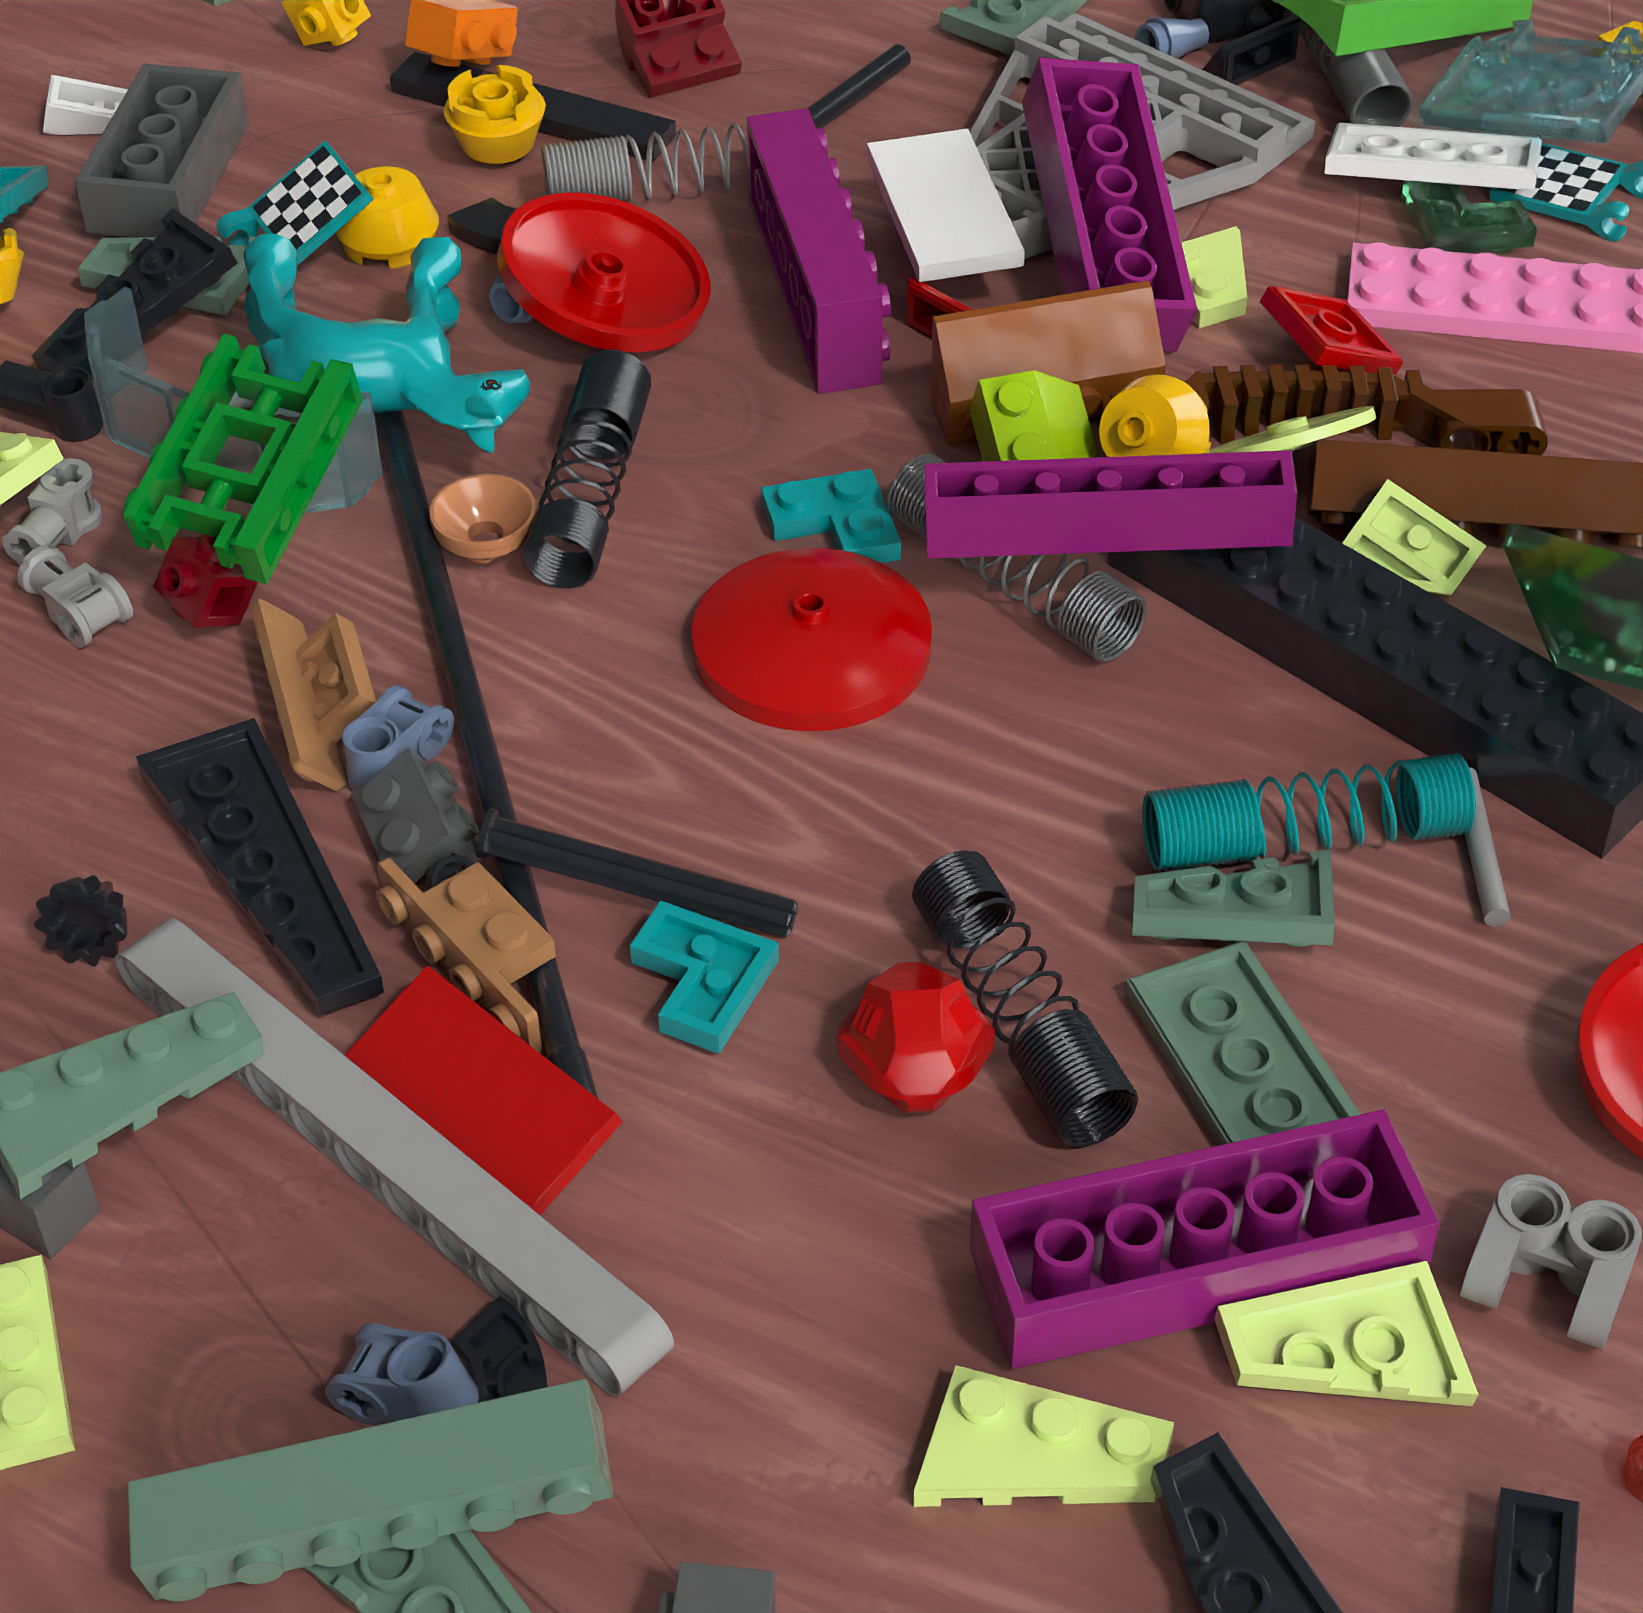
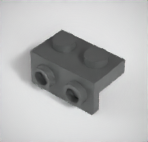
[351,749,483,883]

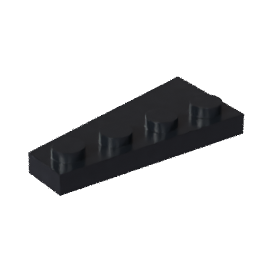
[1151,1432,1343,1613]

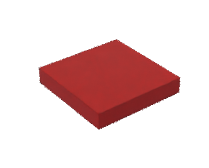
[1259,285,1404,376]

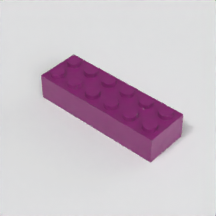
[1022,57,1198,352]
[747,108,891,394]
[970,1109,1440,1369]

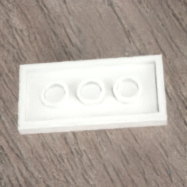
[1325,123,1542,190]
[867,129,1025,282]

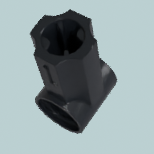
[0,360,104,442]

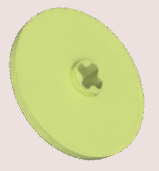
[1207,406,1376,453]

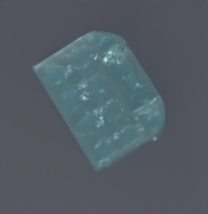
[1419,20,1643,143]

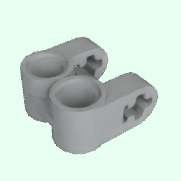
[1460,1174,1642,1350]

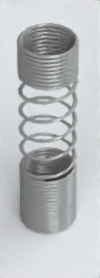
[542,122,748,203]

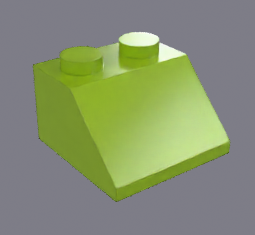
[969,370,1099,462]

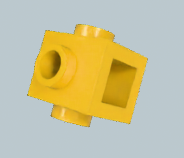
[281,0,371,46]

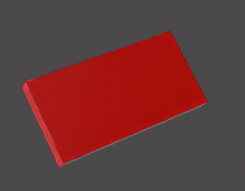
[344,965,623,1215]

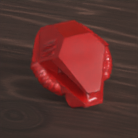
[836,962,995,1113]

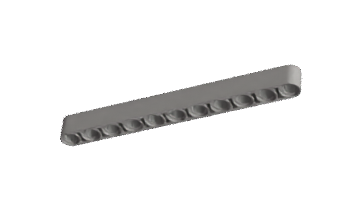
[115,918,674,1397]

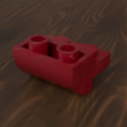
[615,0,742,98]

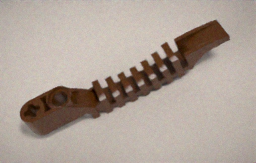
[1110,364,1548,455]

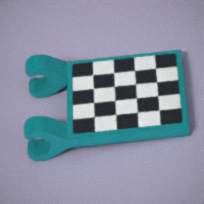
[216,140,374,265]
[1489,143,1643,242]

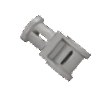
[2,458,103,566]
[17,545,133,648]

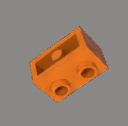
[405,0,518,67]

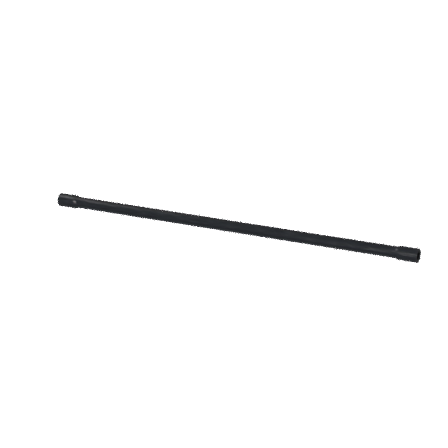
[374,410,599,1099]

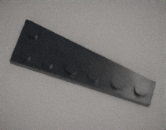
[136,718,384,1015]

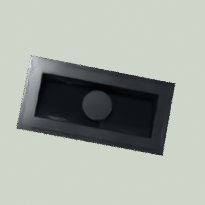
[1202,14,1301,85]

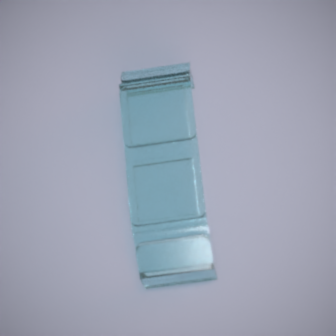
[84,287,383,512]

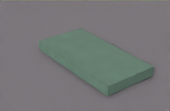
[1124,941,1360,1146]

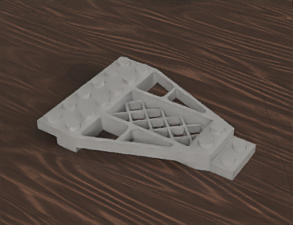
[970,13,1315,259]

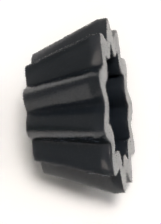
[34,875,128,967]

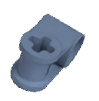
[342,685,454,792]
[325,1323,479,1424]

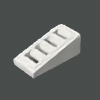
[43,75,128,135]

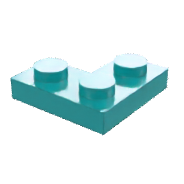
[761,468,901,563]
[630,900,779,1054]

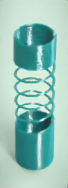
[1142,753,1476,873]

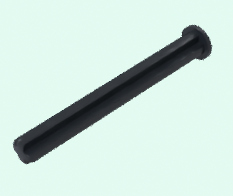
[476,808,798,937]

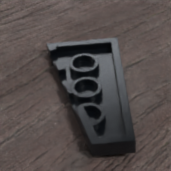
[31,208,238,378]

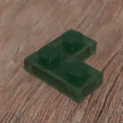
[1401,180,1537,253]

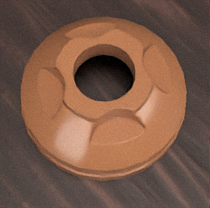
[429,474,536,563]

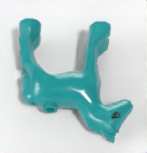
[243,234,531,454]

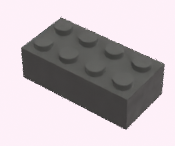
[75,63,249,238]

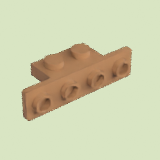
[250,598,377,792]
[376,857,556,1054]

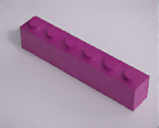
[924,450,1297,559]

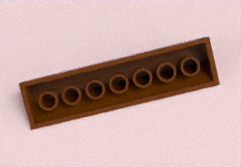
[1308,439,1643,549]

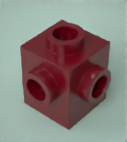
[153,534,258,628]

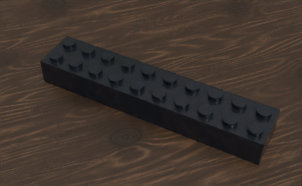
[1107,517,1643,859]

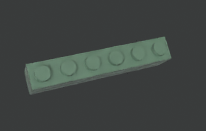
[128,1379,614,1601]

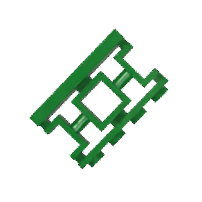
[123,334,363,585]

